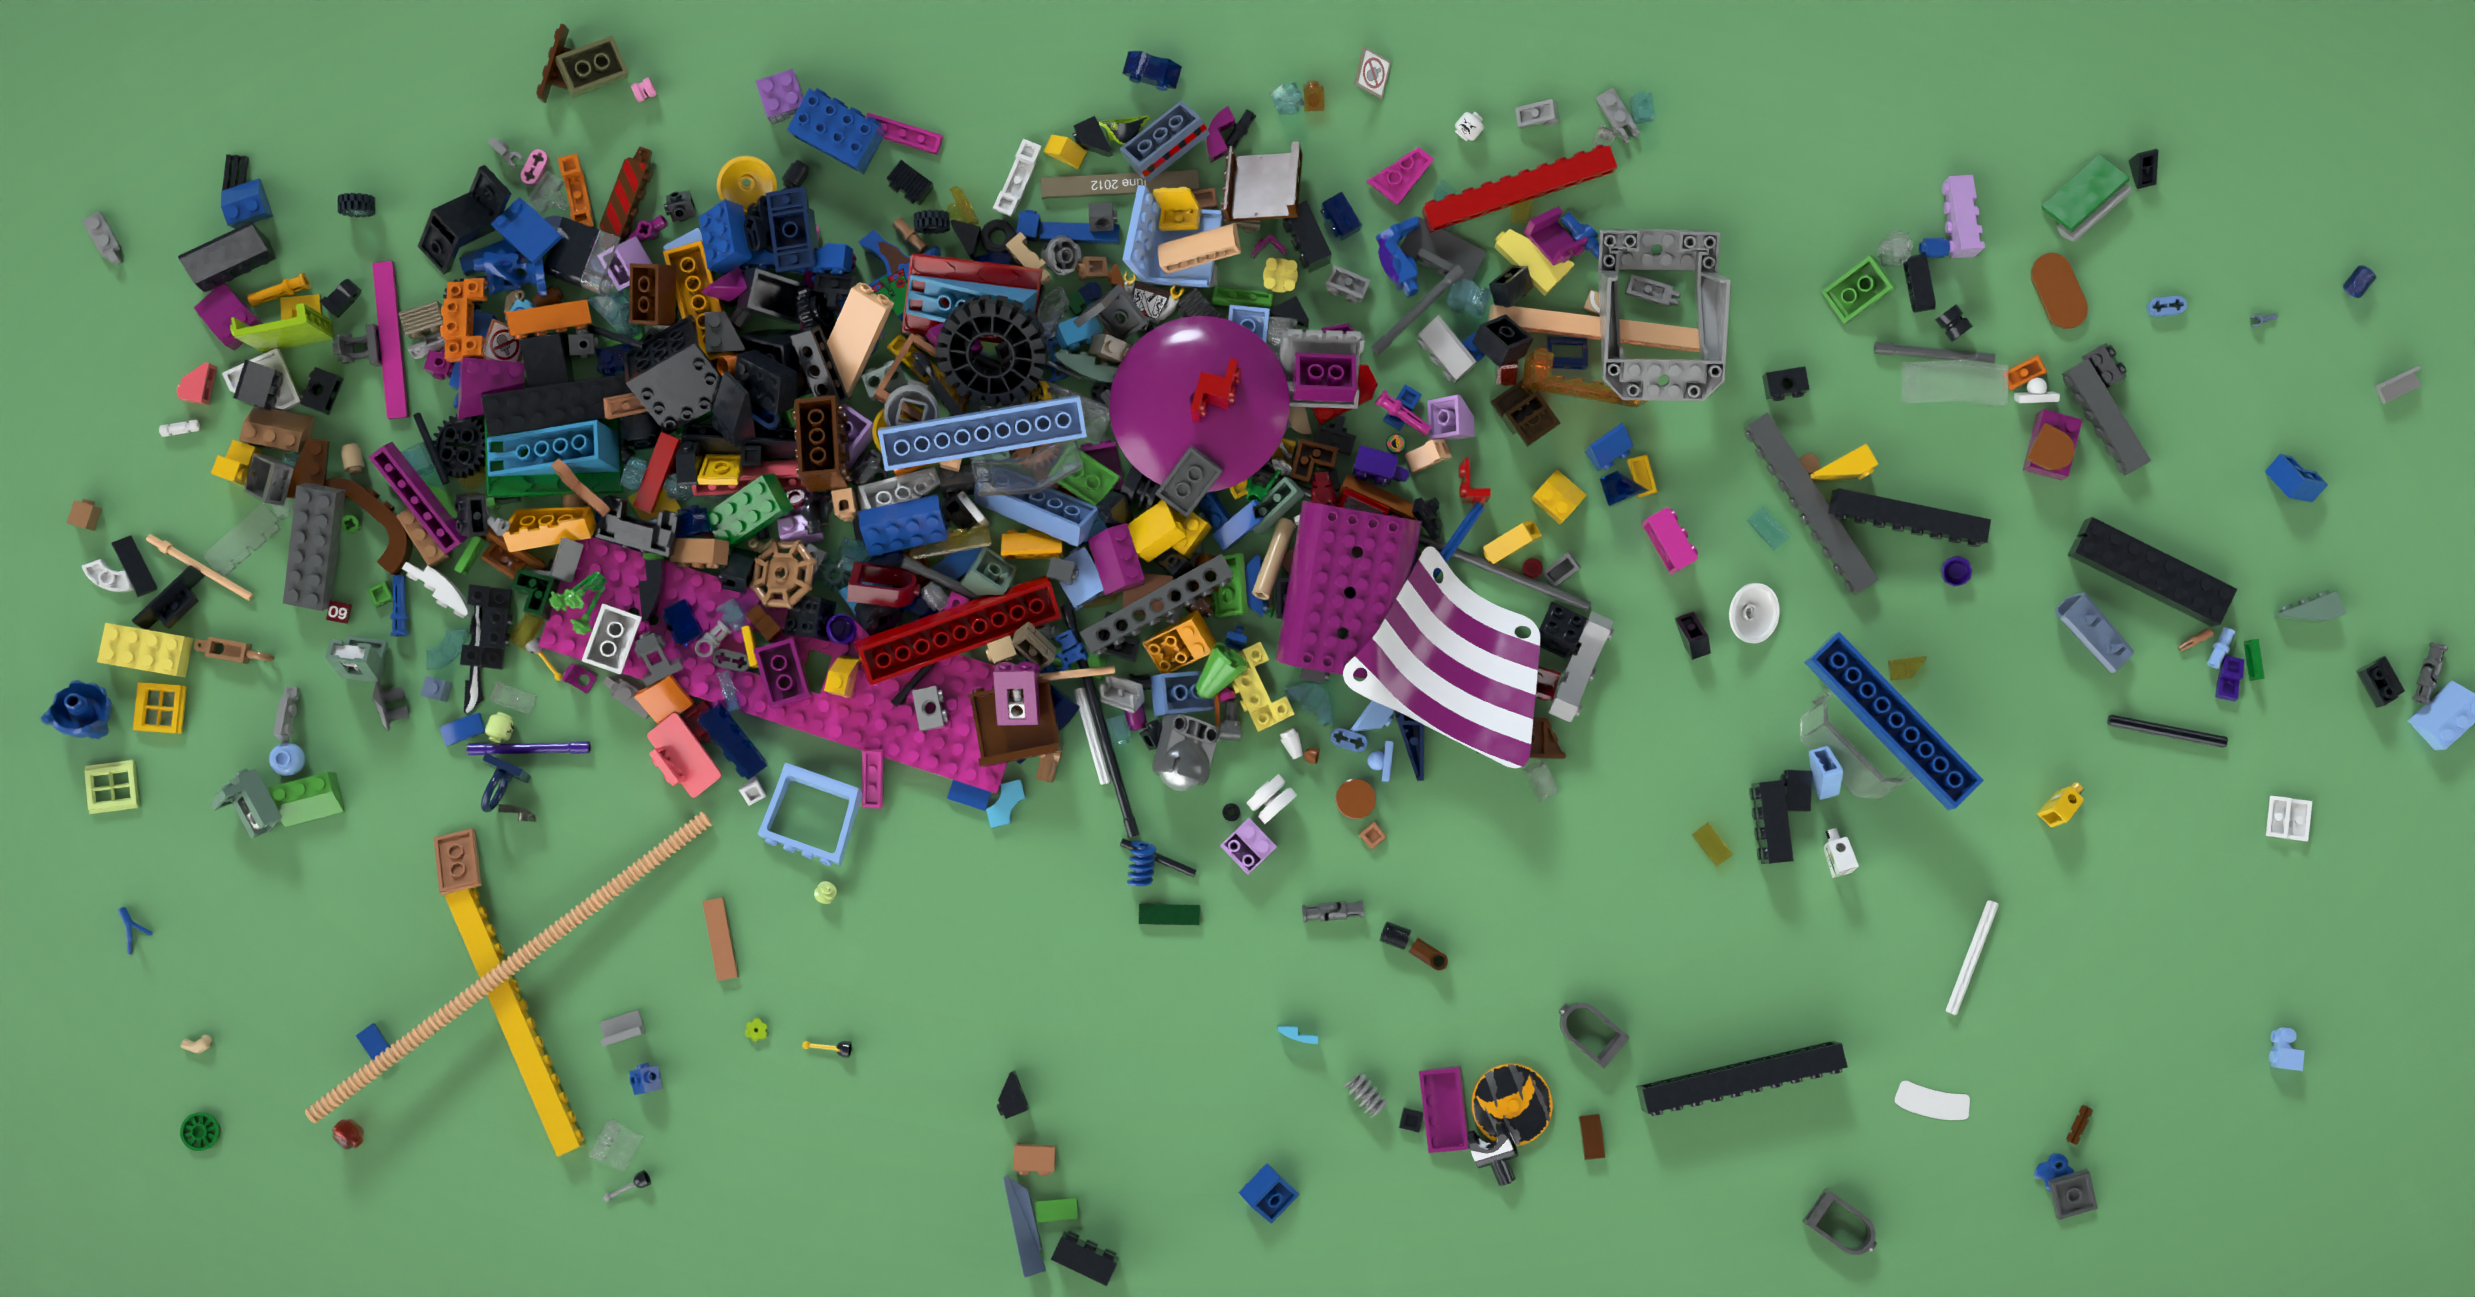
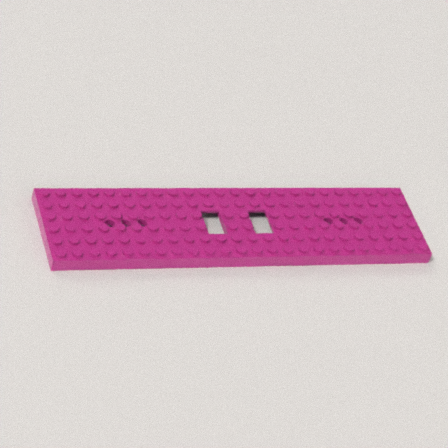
[538,537,1008,794]

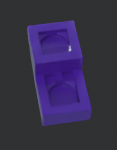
[2215,655,2245,701]

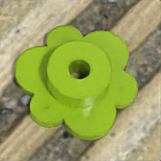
[745,1018,767,1042]

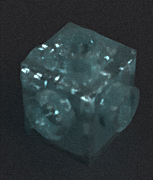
[1270,83,1305,116]

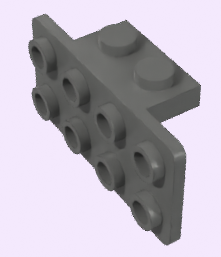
[1400,217,1485,286]

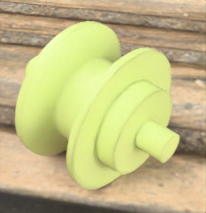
[814,881,837,904]

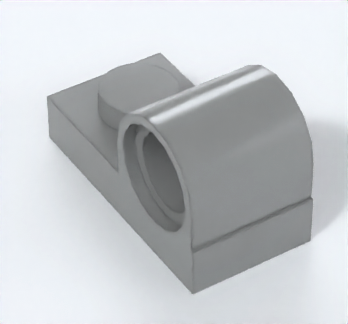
[1515,99,1560,129]

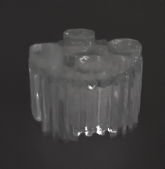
[1266,317,1297,357]

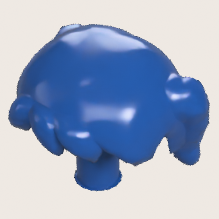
[41,680,112,739]

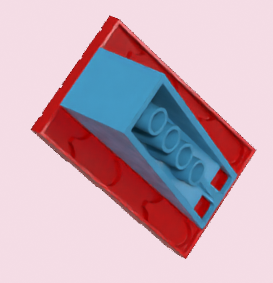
[902,254,1043,343]

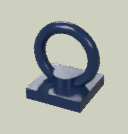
[481,753,531,813]

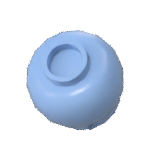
[269,742,306,776]

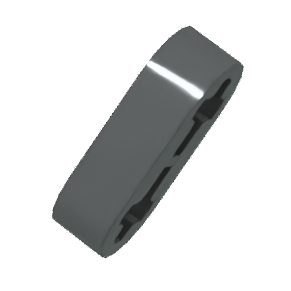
[712,649,751,672]

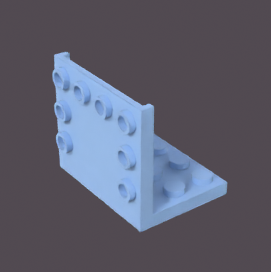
[1123,185,1224,288]

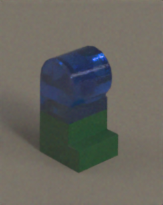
[1065,282,1102,317]

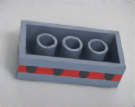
[1120,100,1210,182]

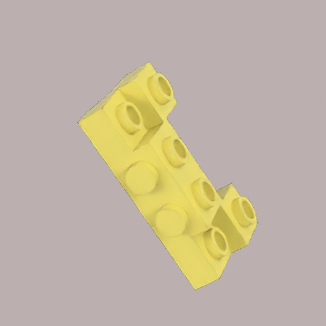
[1231,642,1295,732]

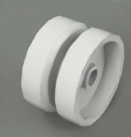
[1246,774,1297,824]

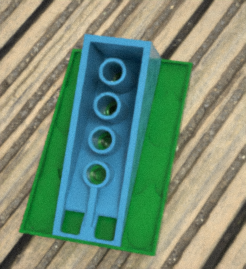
[484,417,624,498]

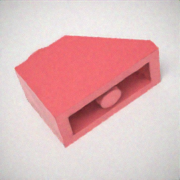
[177,362,217,405]

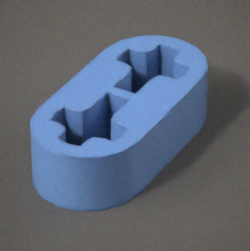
[2146,296,2187,317]
[1330,728,1368,753]

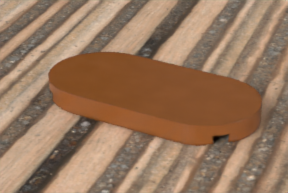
[2030,253,2088,329]

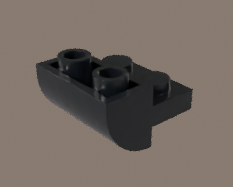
[2356,656,2405,708]

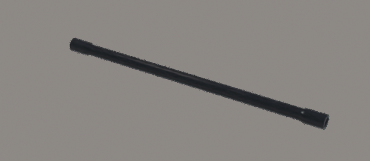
[1060,603,1140,838]

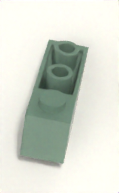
[2274,590,2346,623]

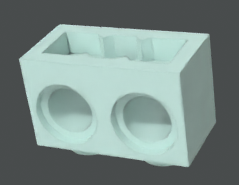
[861,360,907,401]

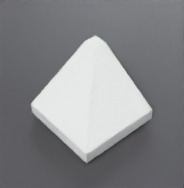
[739,776,767,806]

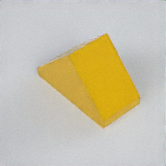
[1043,135,1087,170]

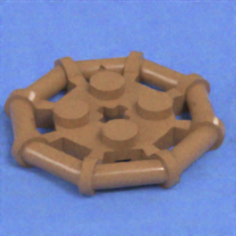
[749,539,817,609]

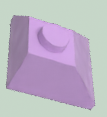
[1427,395,1475,440]

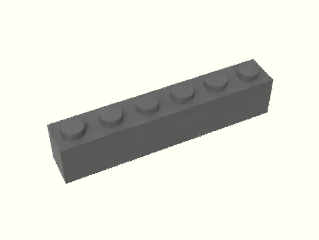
[2062,359,2151,476]

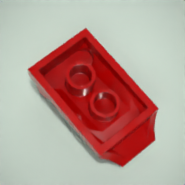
[1310,364,1378,425]

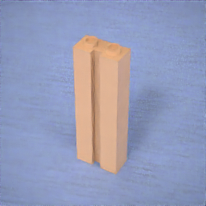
[808,282,894,403]

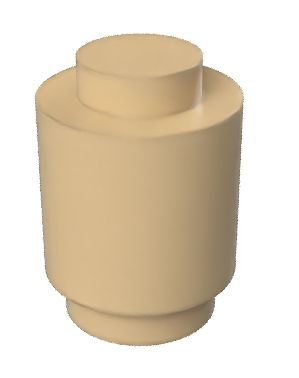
[341,443,365,475]

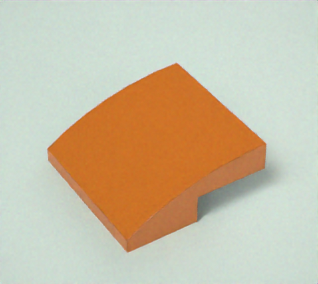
[634,675,694,725]

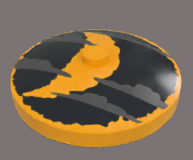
[1471,1063,1553,1146]

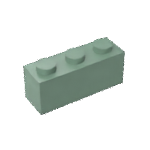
[1252,477,1305,535]

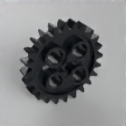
[433,414,486,479]

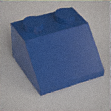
[221,179,273,229]
[1584,423,1633,471]
[1239,1163,1300,1224]

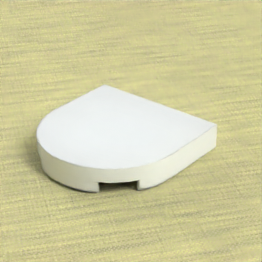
[957,491,990,529]

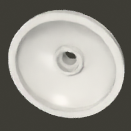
[1729,583,1780,643]

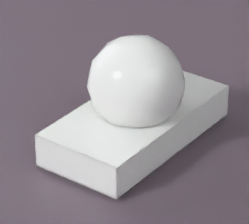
[2014,378,2060,403]

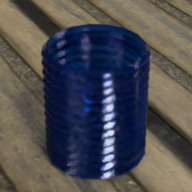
[2343,265,2376,298]

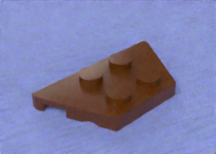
[1530,717,1566,759]

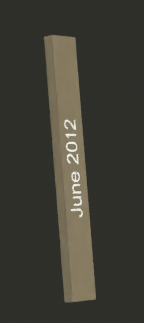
[1040,170,1199,199]

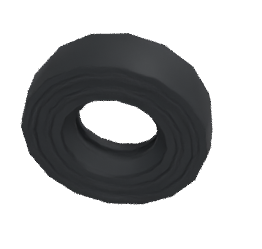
[980,219,1016,255]

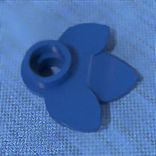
[2034,1153,2074,1192]

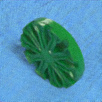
[180,1112,220,1151]

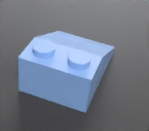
[1228,305,1269,343]

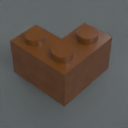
[1290,439,1339,485]

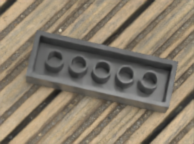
[283,483,346,611]

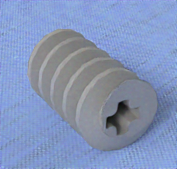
[1343,1073,1388,1118]

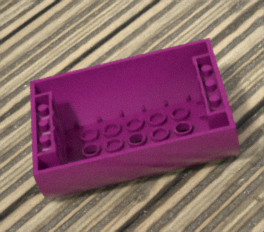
[1275,501,1422,679]

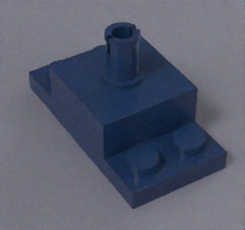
[766,187,819,273]

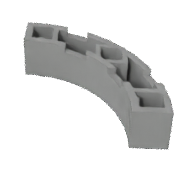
[1549,611,1614,723]

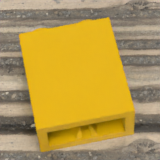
[1127,500,1187,563]

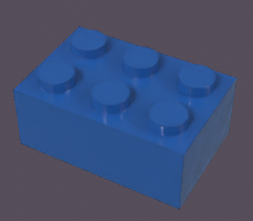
[699,199,752,275]

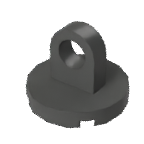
[850,449,888,486]

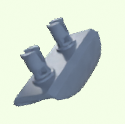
[2055,593,2134,673]

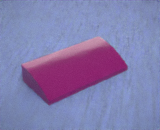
[1419,1066,1470,1153]

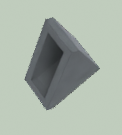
[1542,551,1581,587]

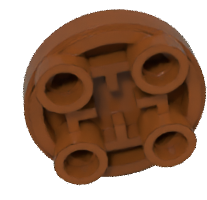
[1336,779,1376,819]

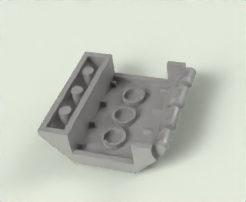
[1279,329,1364,409]

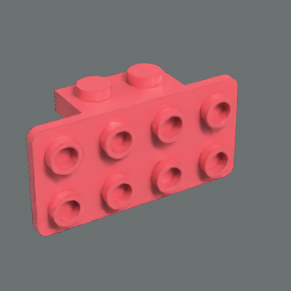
[647,713,722,798]

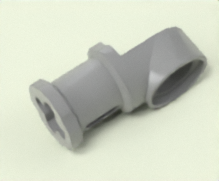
[695,620,732,657]

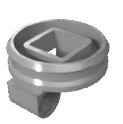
[884,379,939,427]

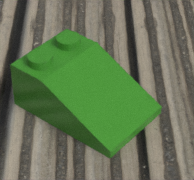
[1821,255,1897,324]

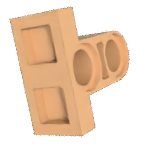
[1404,439,1452,474]

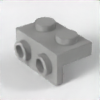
[1325,265,1371,304]

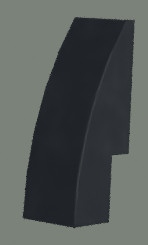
[639,559,666,623]

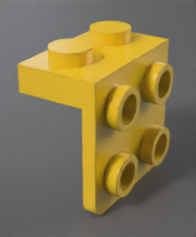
[1153,187,1202,231]

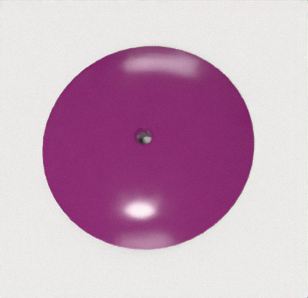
[1109,316,1290,493]

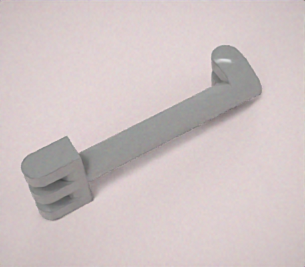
[486,503,510,536]

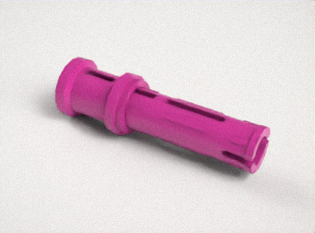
[1375,390,1432,437]

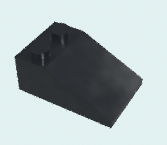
[712,371,756,448]

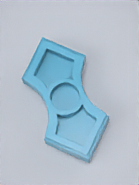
[986,779,1026,828]

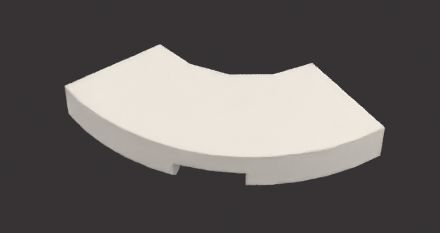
[82,559,134,592]

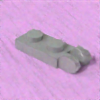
[1595,88,1640,143]

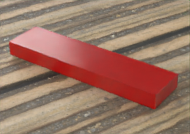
[633,432,681,514]

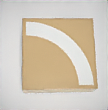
[1583,290,1600,316]

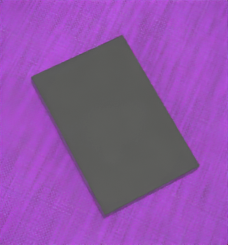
[1155,445,1224,518]

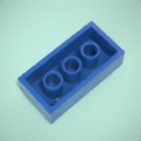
[858,494,948,556]

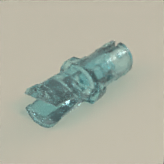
[717,670,741,712]

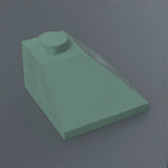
[961,546,1018,595]

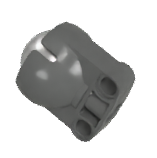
[1152,714,1220,791]

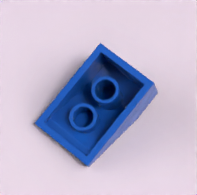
[491,197,563,264]

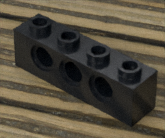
[790,324,849,405]

